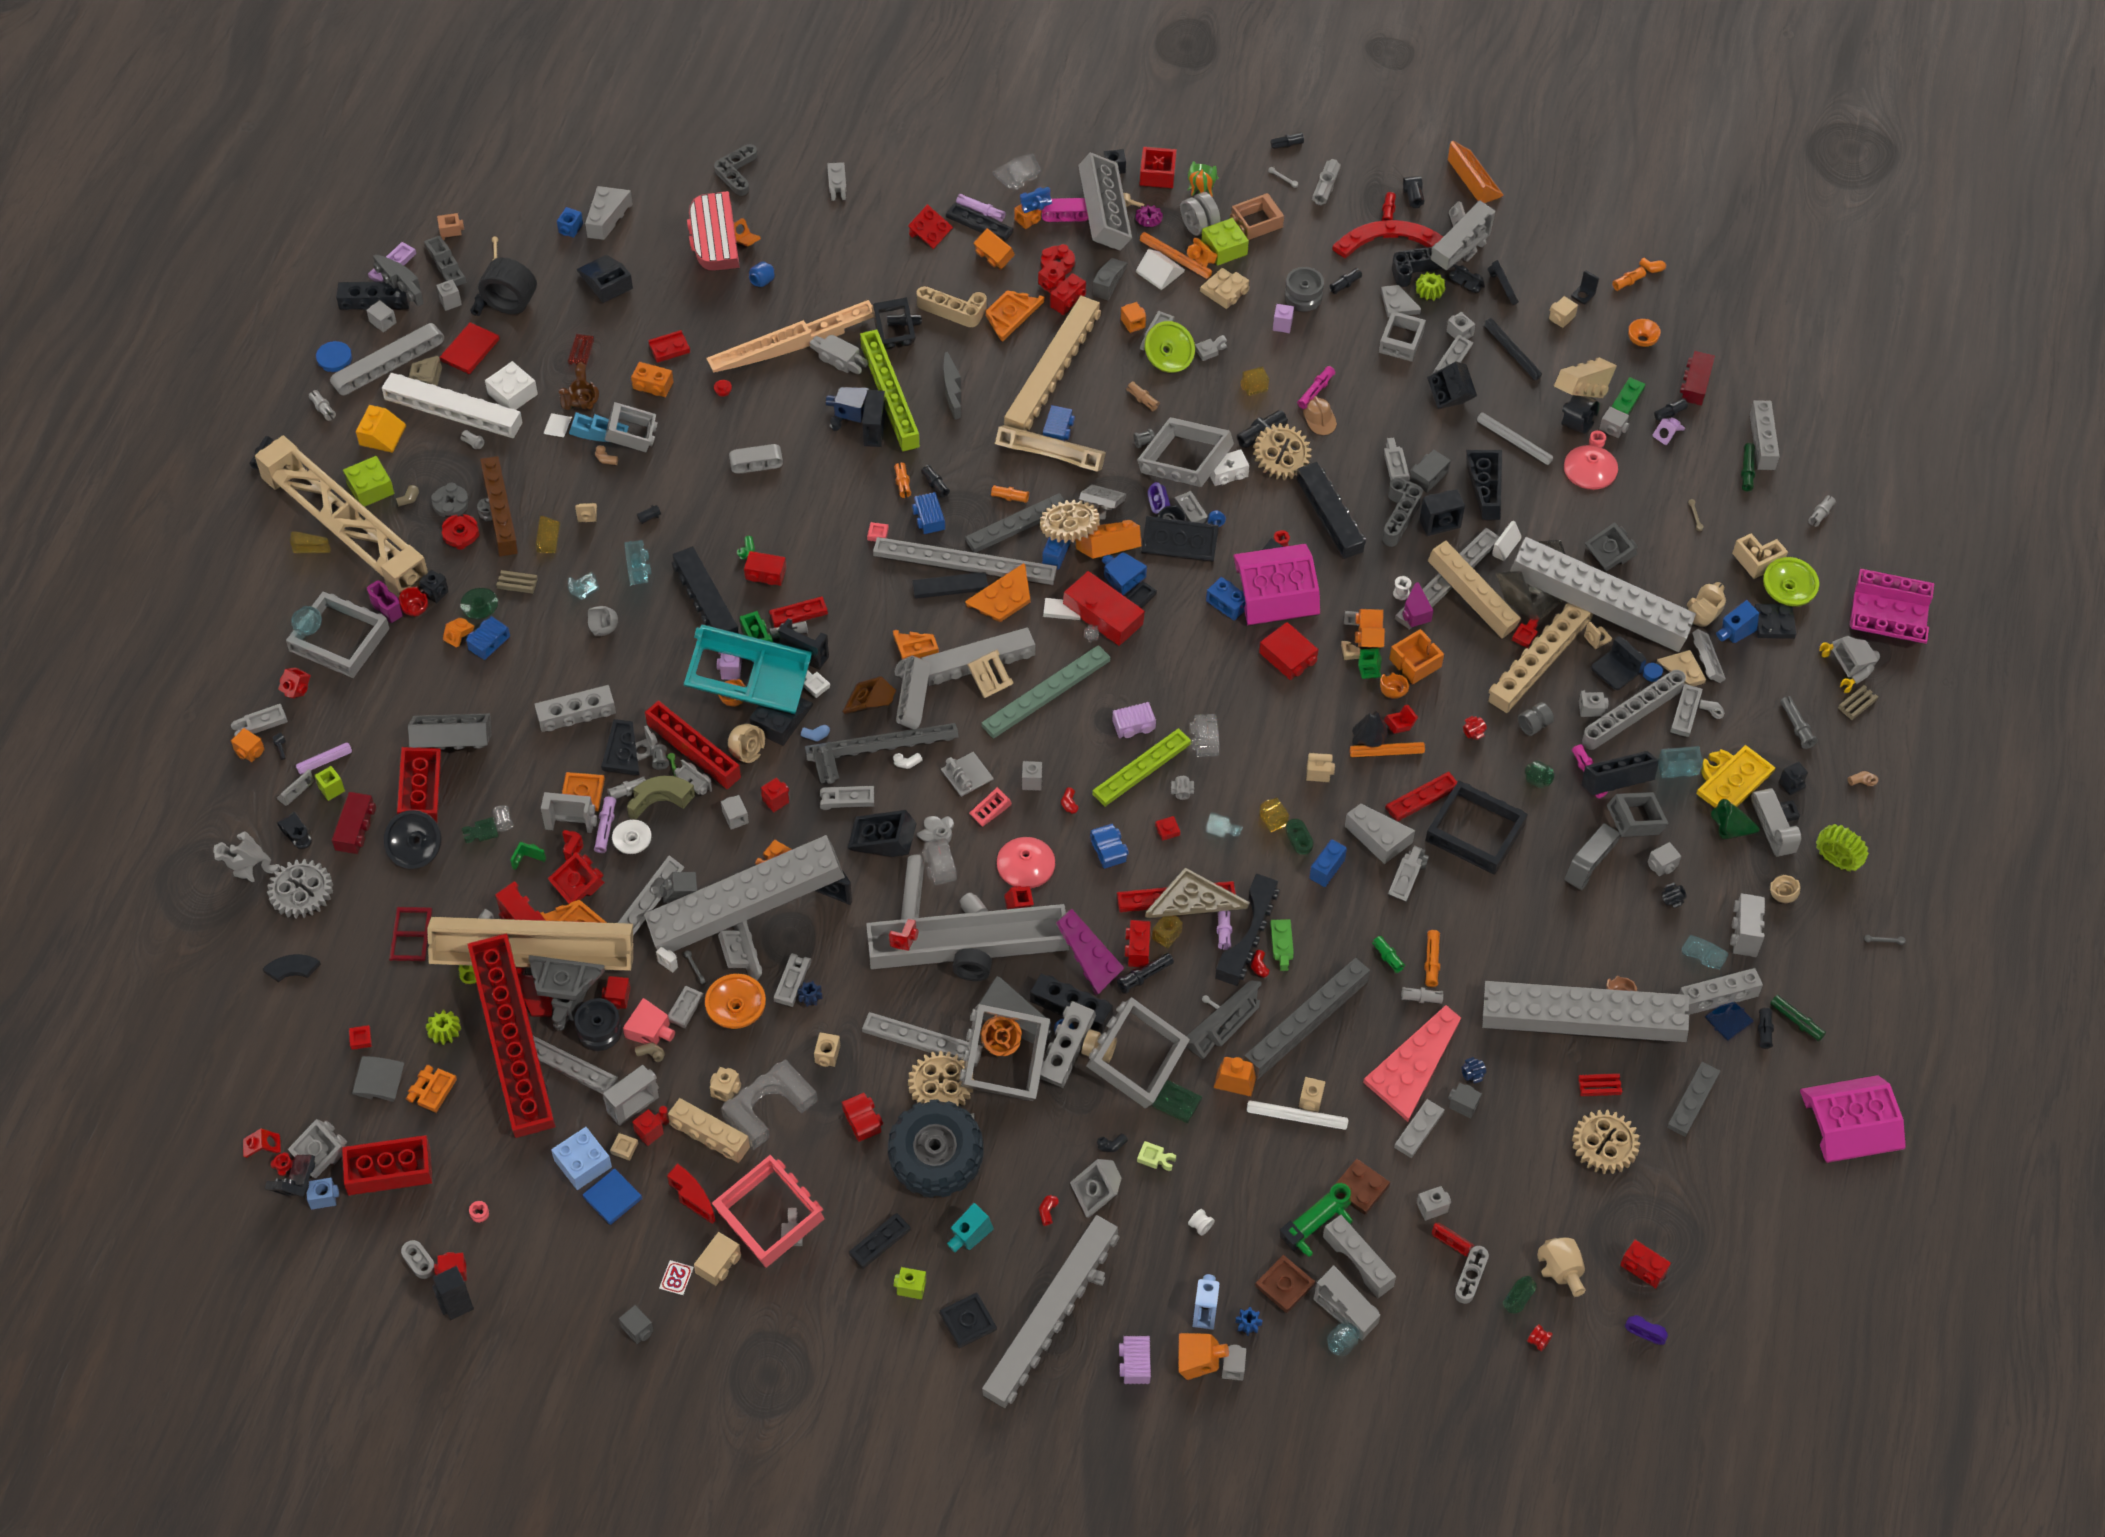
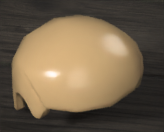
[1770,875,1800,903]

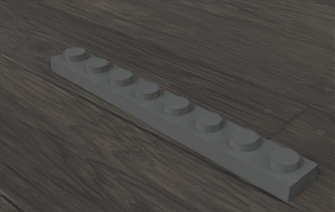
[805,723,959,761]

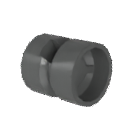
[1517,702,1554,736]

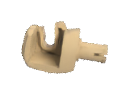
[1687,582,1726,627]
[1537,1238,1586,1297]

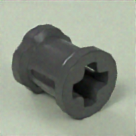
[1133,428,1155,448]
[650,744,669,770]

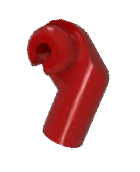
[1039,1195,1059,1226]

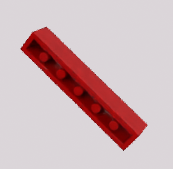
[645,700,741,789]

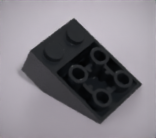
[577,255,633,303]

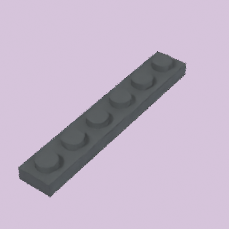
[965,493,1065,553]

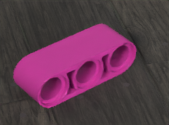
[1041,198,1089,222]

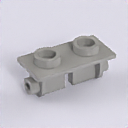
[674,759,712,795]

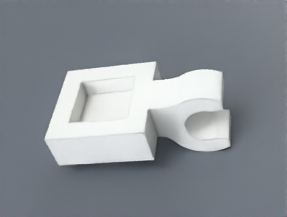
[803,671,830,698]

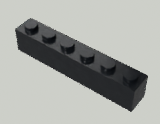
[1296,462,1366,559]
[671,546,739,634]

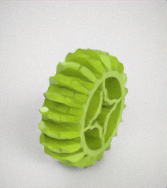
[1816,824,1869,872]

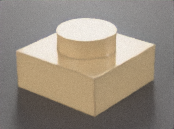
[610,1133,638,1161]

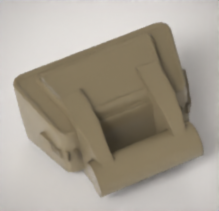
[408,356,442,386]

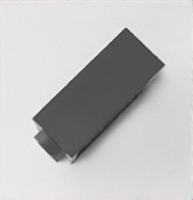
[1607,792,1669,837]

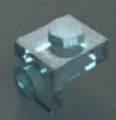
[568,572,599,600]

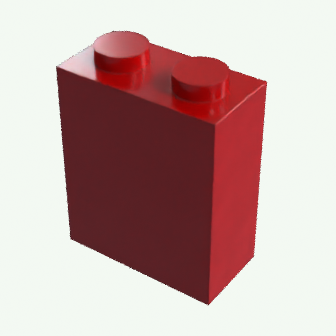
[1259,622,1318,680]

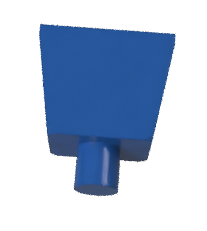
[1102,553,1147,595]
[1716,600,1759,643]

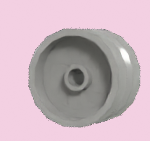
[1180,192,1220,236]

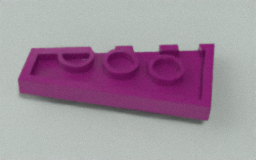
[1056,909,1124,995]

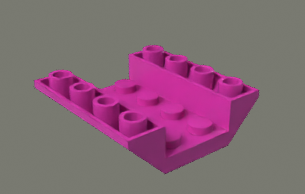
[1233,544,1320,626]
[1850,569,1934,644]
[1800,1075,1905,1163]

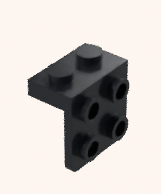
[1591,636,1646,690]

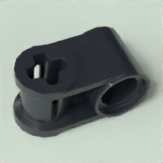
[277,812,312,849]

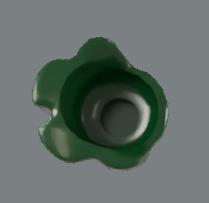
[1711,799,1760,839]

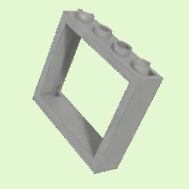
[1137,417,1234,487]
[286,592,389,678]
[1086,997,1190,1108]
[959,1004,1050,1101]

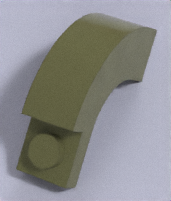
[627,776,695,820]

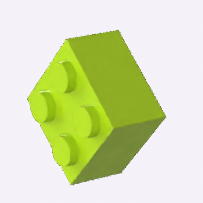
[1201,218,1249,266]
[343,456,394,507]

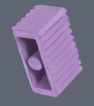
[1112,702,1156,738]
[1119,1336,1151,1384]

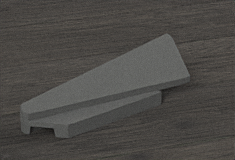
[1186,980,1261,1059]

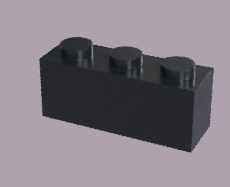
[432,1265,474,1321]

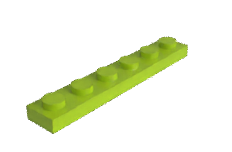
[1092,728,1191,807]

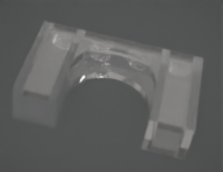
[721,1059,818,1150]

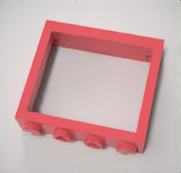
[712,1155,825,1268]

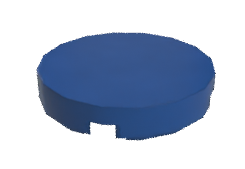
[316,341,352,372]

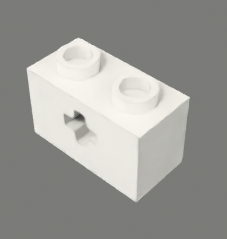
[1210,450,1249,486]

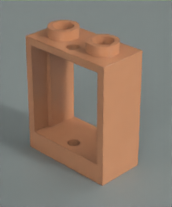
[1230,193,1284,240]

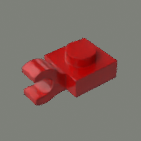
[1512,616,1539,648]

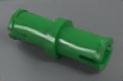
[1372,936,1405,973]

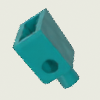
[947,1203,994,1253]

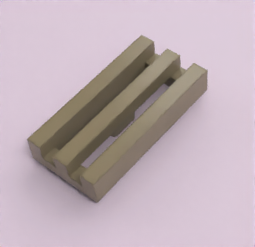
[497,570,538,594]
[1838,685,1878,720]

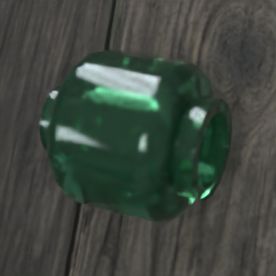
[1525,760,1554,788]

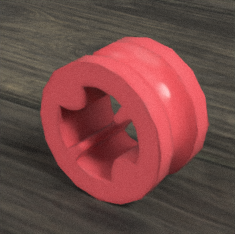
[1589,430,1606,448]
[469,1201,489,1223]

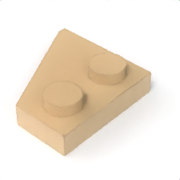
[1656,650,1706,686]

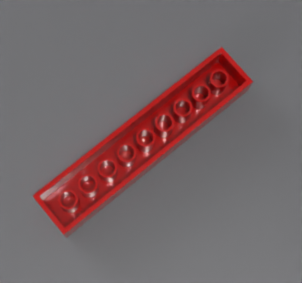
[467,933,556,1138]

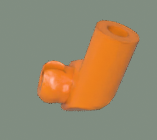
[1639,258,1666,273]

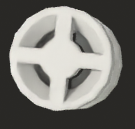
[1188,1209,1215,1236]

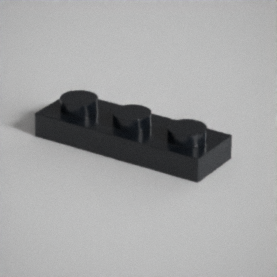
[849,1213,911,1269]

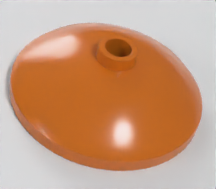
[705,974,766,1029]

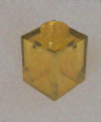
[1240,366,1269,396]

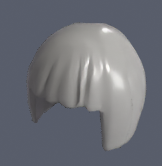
[588,606,618,636]

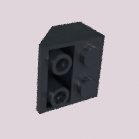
[1427,361,1477,409]

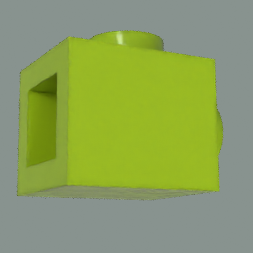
[314,766,345,801]
[894,1267,926,1300]

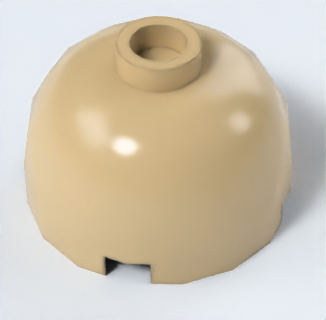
[728,724,765,763]

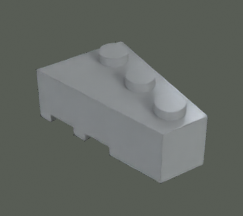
[1345,804,1415,864]
[1730,893,1765,957]
[1314,1265,1380,1340]

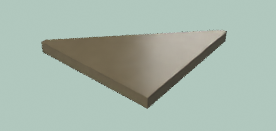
[1145,868,1250,918]

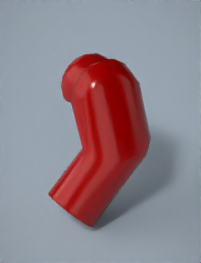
[1061,787,1079,814]
[1251,950,1269,978]

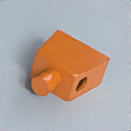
[1214,1057,1256,1097]
[1179,1333,1229,1380]

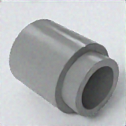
[960,893,988,913]

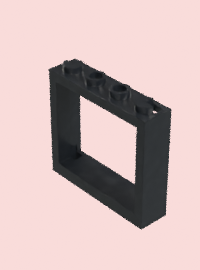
[1425,780,1528,875]

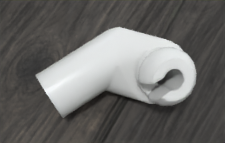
[893,753,923,769]

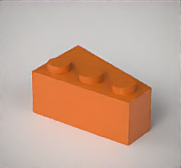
[1075,520,1141,559]

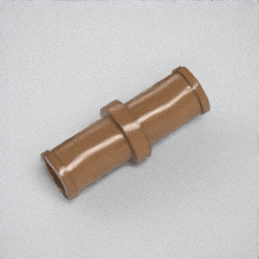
[1126,381,1160,411]

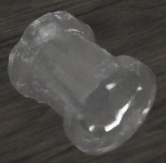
[492,805,514,831]

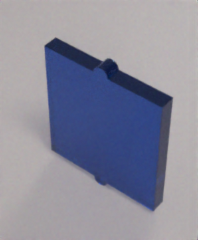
[1705,1002,1754,1041]

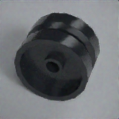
[574,998,622,1051]

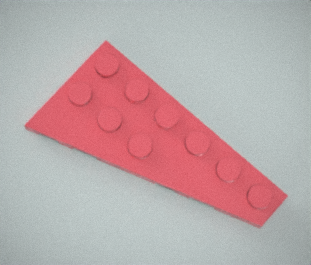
[1363,1005,1461,1122]

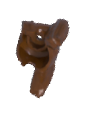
[558,362,599,410]

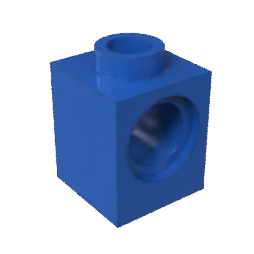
[557,207,583,238]

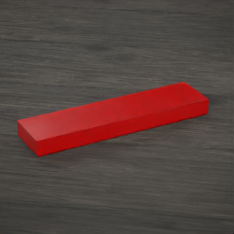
[1385,771,1457,822]

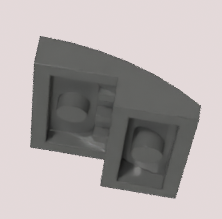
[352,1056,404,1102]

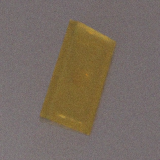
[536,516,560,553]

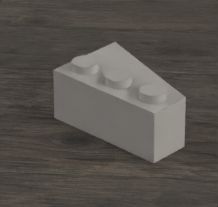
[585,186,633,240]

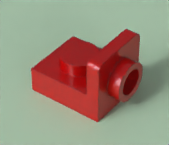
[562,830,584,861]

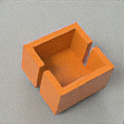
[1389,629,1444,685]

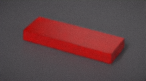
[769,596,828,628]

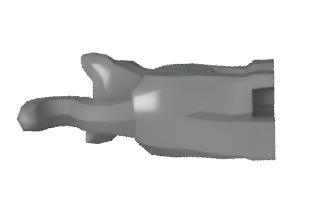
[214,832,280,882]

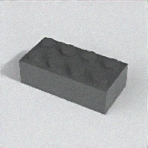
[408,713,492,749]

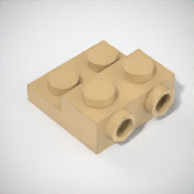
[1200,268,1249,309]

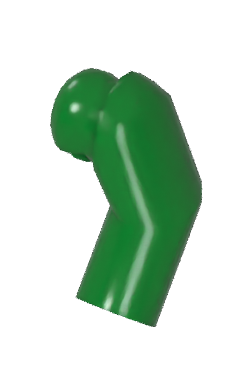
[737,536,755,559]

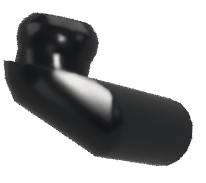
[1097,1133,1128,1152]

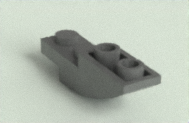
[373,255,424,306]

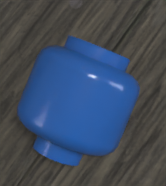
[749,261,775,287]

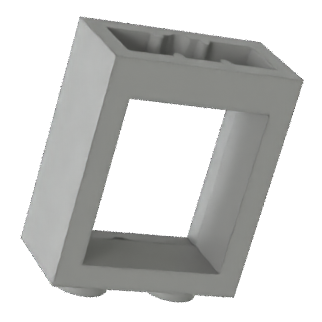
[1379,311,1426,362]
[605,402,658,452]
[603,1065,659,1126]

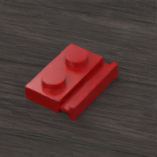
[648,330,690,363]

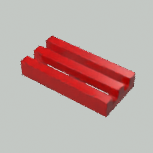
[1578,1074,1622,1096]

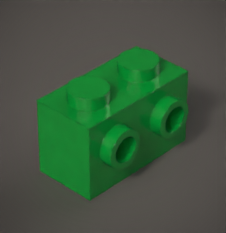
[740,611,773,642]

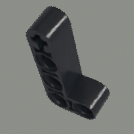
[1392,247,1457,287]

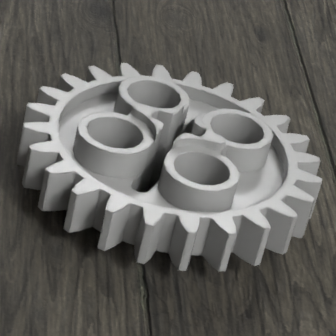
[267,859,333,919]

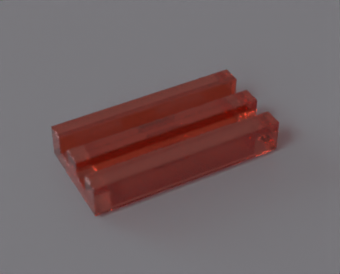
[568,334,594,365]

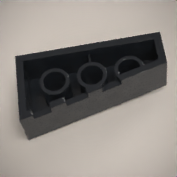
[1466,450,1502,520]

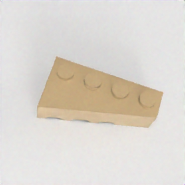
[1554,357,1617,398]

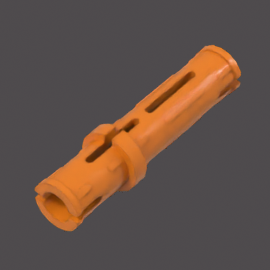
[1424,930,1440,987]

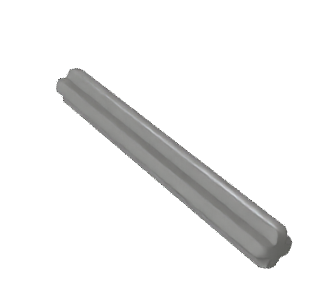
[1477,413,1553,465]

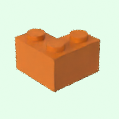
[1355,609,1385,647]

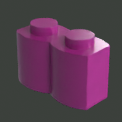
[367,580,402,623]

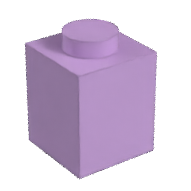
[1273,304,1294,333]

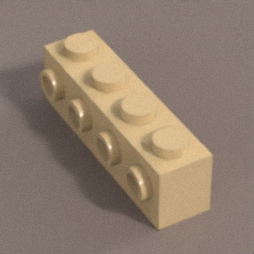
[668,1098,750,1163]

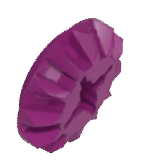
[1135,204,1163,227]

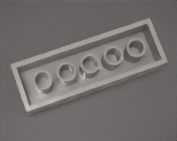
[1078,152,1132,250]

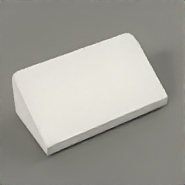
[1492,521,1521,561]

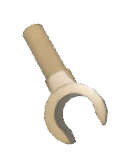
[1123,193,1144,207]

